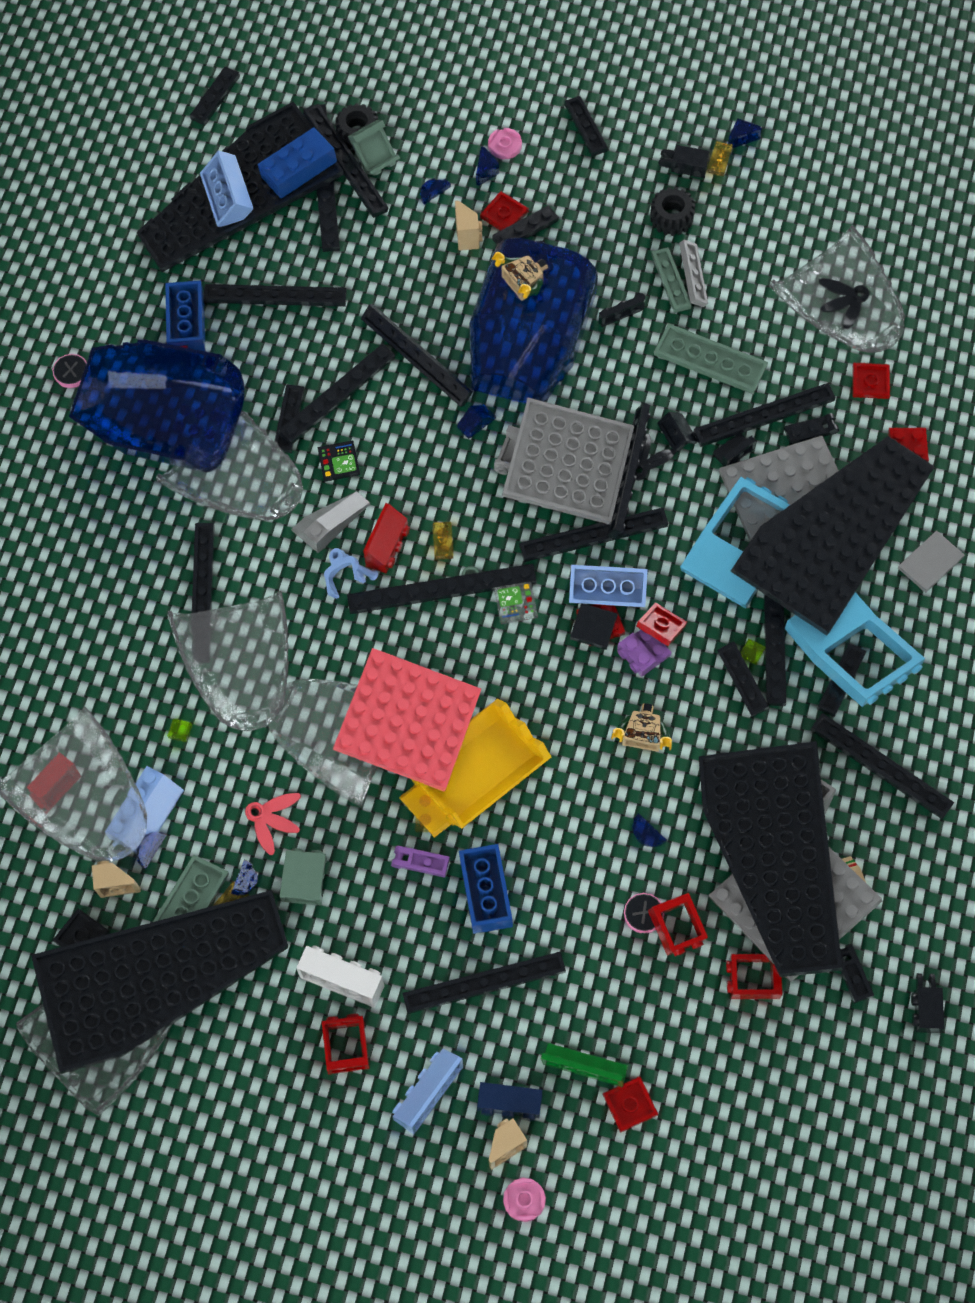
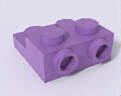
[617,630,672,677]

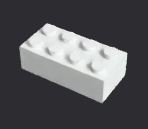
[296,946,384,1008]

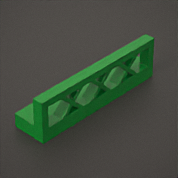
[541,1043,628,1087]

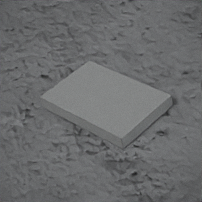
[898,530,965,593]

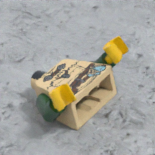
[492,252,548,301]
[611,703,672,752]

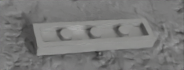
[679,240,708,307]

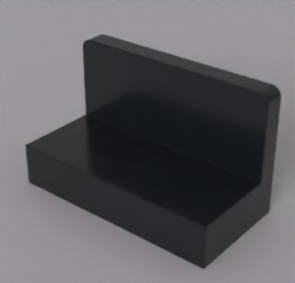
[657,412,698,452]
[713,433,756,466]

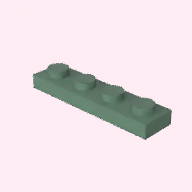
[651,247,691,313]

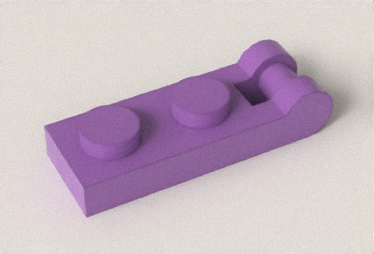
[391,846,450,878]

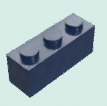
[477,1082,543,1121]

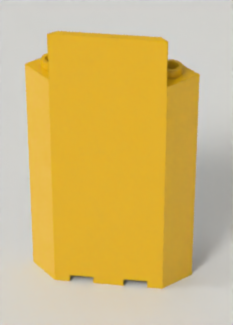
[399,699,551,838]

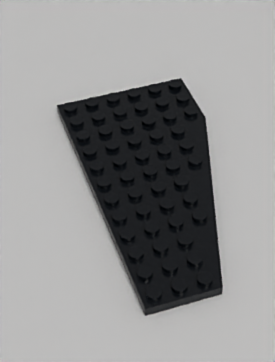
[136,101,344,272]
[730,436,935,635]
[699,741,843,977]
[31,890,288,1074]

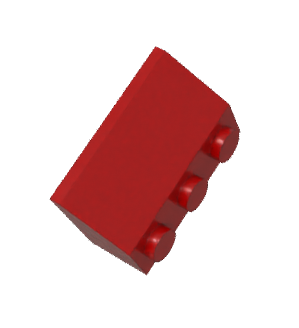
[363,503,410,574]

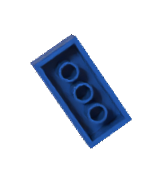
[257,127,337,198]
[165,280,206,353]
[459,844,513,934]

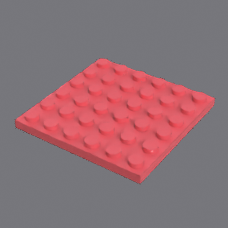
[333,648,481,792]

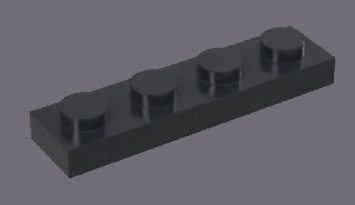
[190,66,240,126]
[564,96,608,157]
[492,205,559,251]
[273,384,305,453]
[717,641,770,717]
[817,643,867,717]

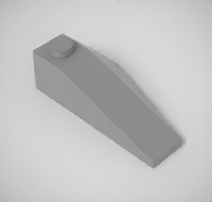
[291,491,370,553]

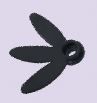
[819,278,869,329]
[635,434,676,481]

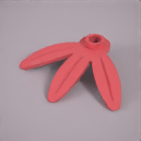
[245,793,301,855]

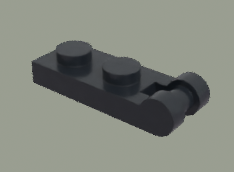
[598,293,645,327]
[784,413,839,445]
[840,944,874,1004]

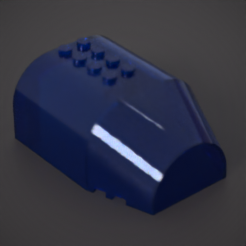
[469,238,598,403]
[69,339,244,472]

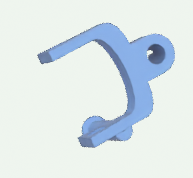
[324,548,378,599]

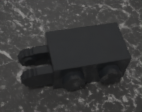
[658,145,710,178]
[911,973,945,1033]

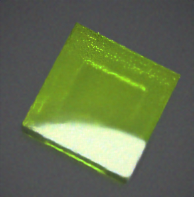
[741,639,766,665]
[167,718,192,742]

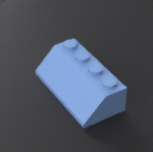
[200,150,253,227]
[569,565,648,607]
[105,766,184,857]
[392,1049,463,1135]

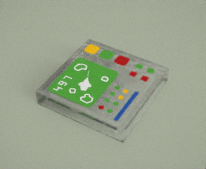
[494,581,538,624]

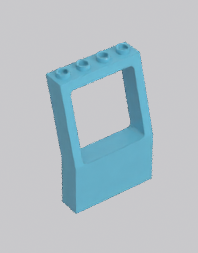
[680,477,790,609]
[784,592,925,707]

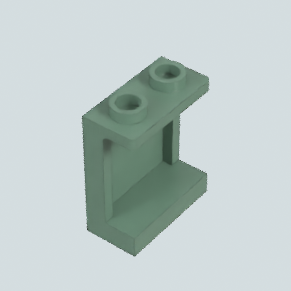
[348,120,400,176]
[280,848,327,906]

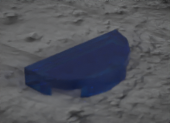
[420,178,451,205]
[632,813,667,847]
[136,832,167,869]
[231,859,258,895]

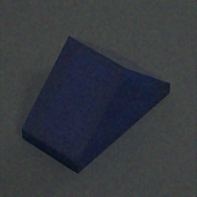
[727,118,762,150]
[476,147,499,186]
[457,405,496,439]

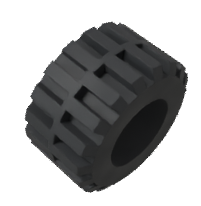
[335,103,378,151]
[650,187,695,236]

